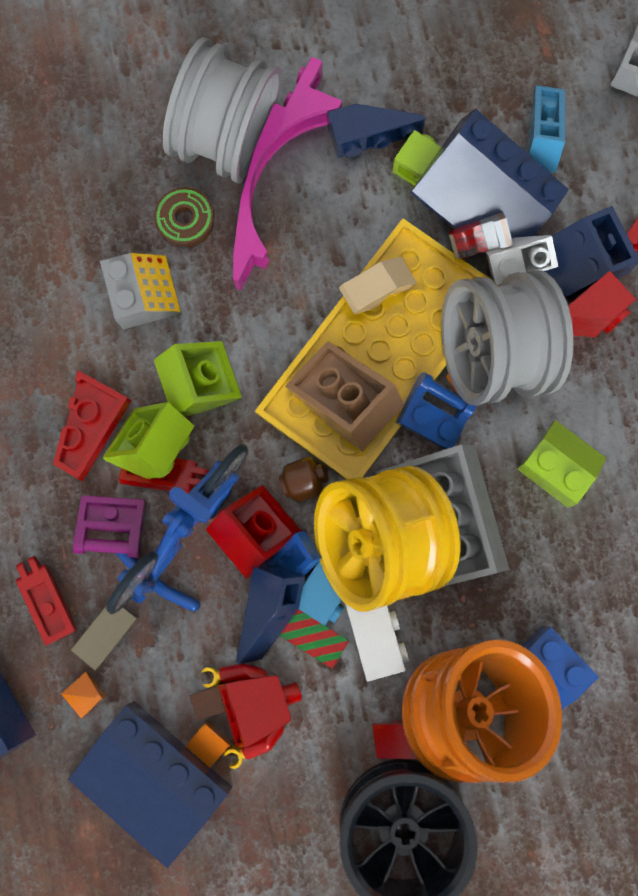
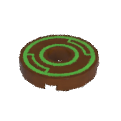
[154,187,215,247]

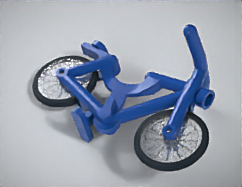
[106,444,248,614]

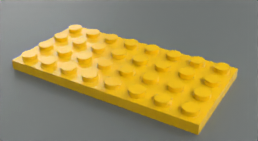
[255,218,500,480]

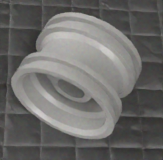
[163,37,281,184]
[441,270,573,405]

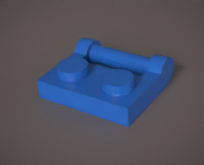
[395,372,476,450]

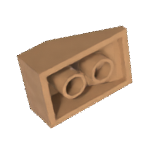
[286,341,404,451]

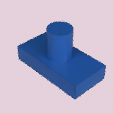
[266,531,322,576]

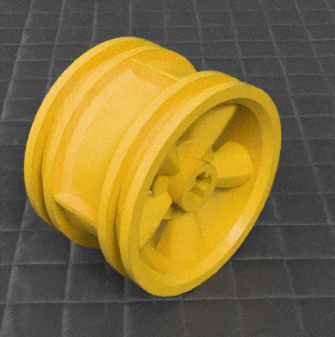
[314,466,460,612]

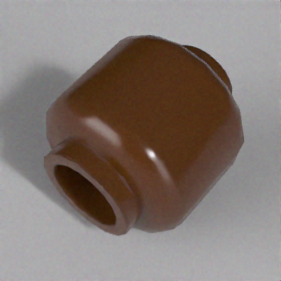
[279,457,329,503]

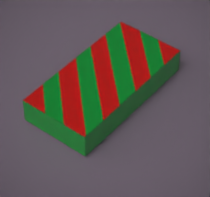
[279,609,349,669]

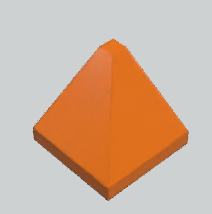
[61,672,107,719]

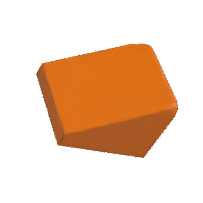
[186,720,232,768]

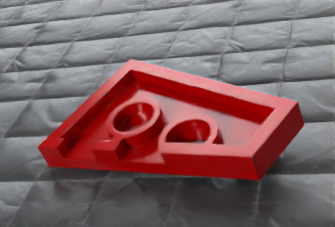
[53,370,131,481]

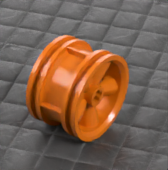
[402,640,562,783]

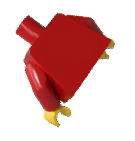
[201,663,302,769]

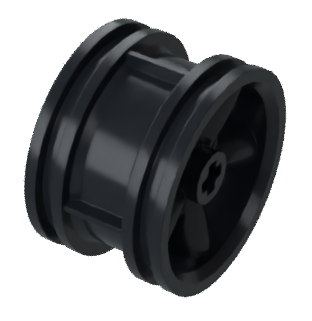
[340,759,478,896]

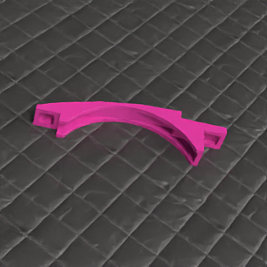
[233,57,342,291]

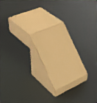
[339,257,417,314]

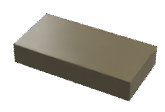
[71,607,139,671]

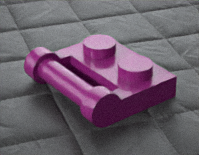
[73,496,147,558]

